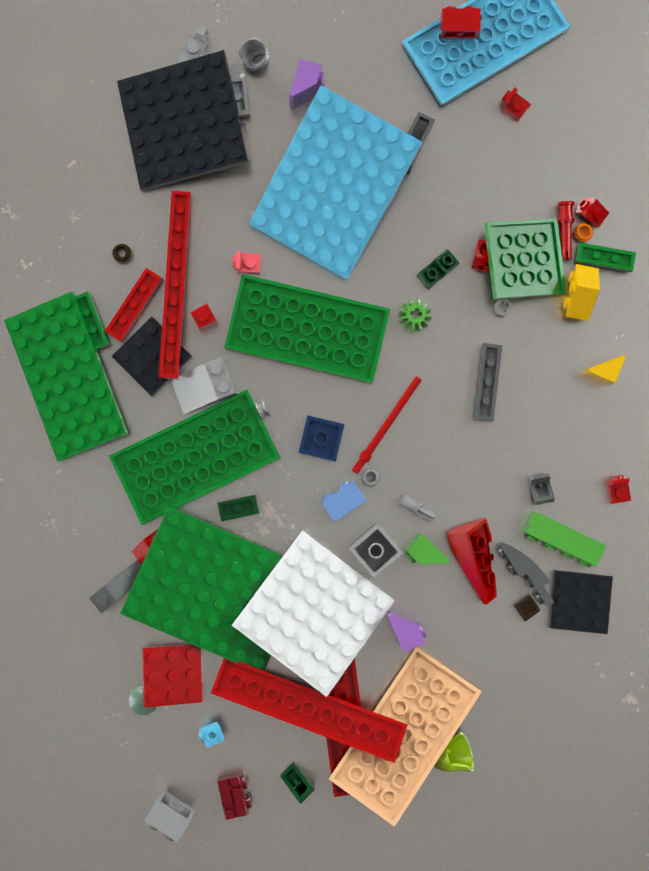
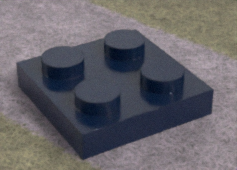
[298,415,345,462]

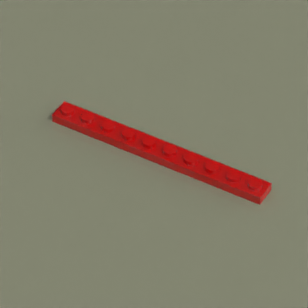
[159,191,191,380]

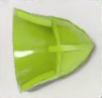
[434,731,474,772]

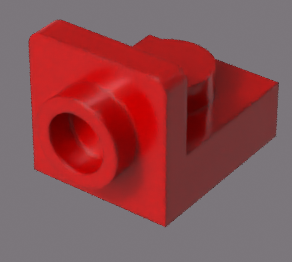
[501,87,531,121]
[471,239,490,272]
[607,475,631,504]

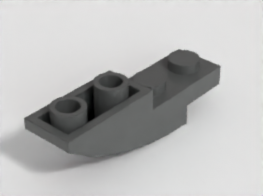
[497,542,554,607]

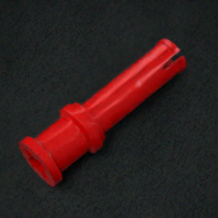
[558,201,575,260]

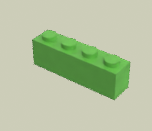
[523,512,606,568]

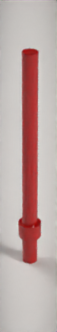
[352,376,422,474]

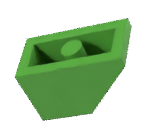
[405,533,450,564]

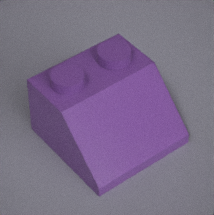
[289,59,325,109]
[386,611,427,652]

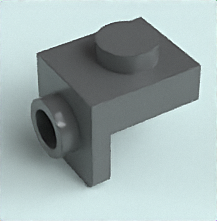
[530,473,555,505]

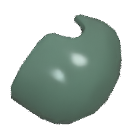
[129,684,157,715]

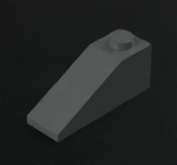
[89,560,142,613]

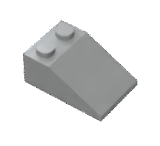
[171,357,237,415]

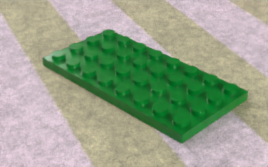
[224,274,390,384]
[4,291,128,462]
[109,389,280,525]

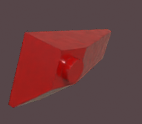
[447,518,497,605]

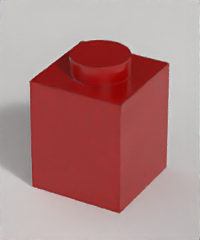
[190,304,218,332]

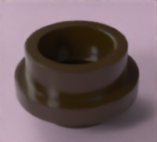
[112,244,132,263]

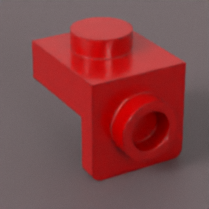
[575,197,610,228]

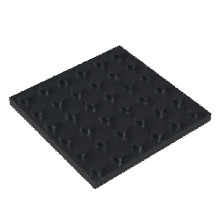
[117,50,250,191]

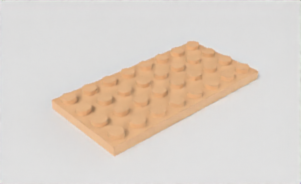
[329,647,482,827]

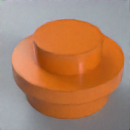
[574,223,593,242]

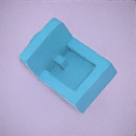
[199,722,225,748]

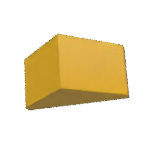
[584,355,626,385]

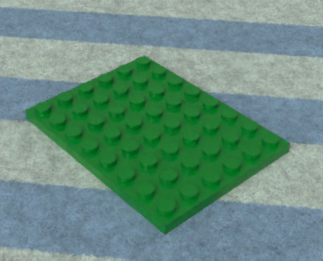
[120,506,283,671]

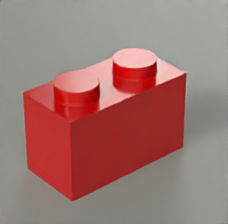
[440,6,481,38]

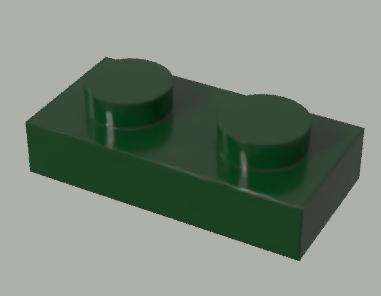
[217,495,259,521]

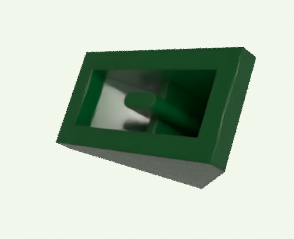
[280,762,315,804]

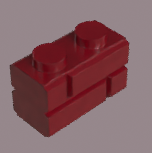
[217,772,252,820]

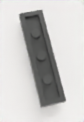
[474,343,503,421]

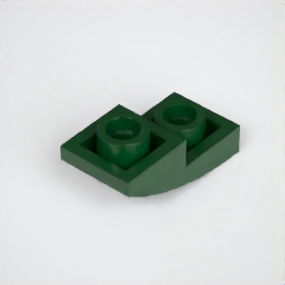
[417,249,460,290]

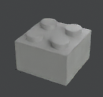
[348,523,403,578]
[144,790,195,843]

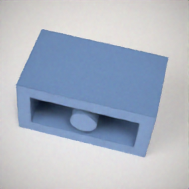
[322,481,367,522]

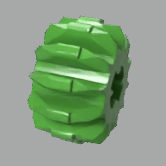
[399,299,432,331]

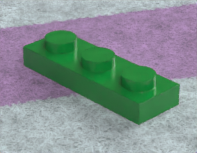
[575,242,636,272]
[76,291,110,350]

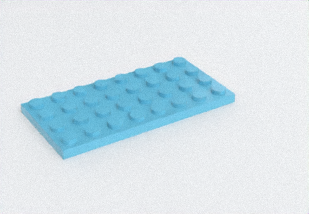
[402,0,570,107]

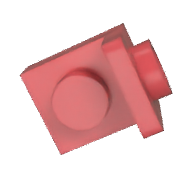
[233,251,261,274]

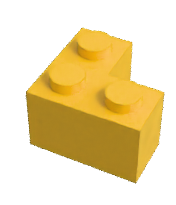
[563,264,600,321]

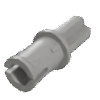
[399,494,437,522]

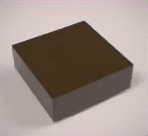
[513,594,541,622]

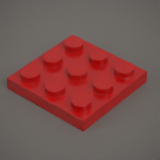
[142,644,202,708]

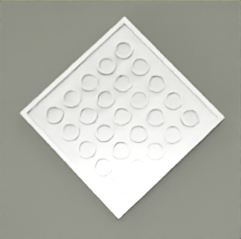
[232,531,395,697]

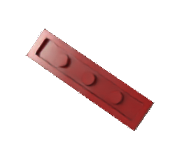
[105,268,163,342]

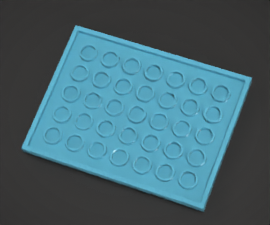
[248,85,423,279]

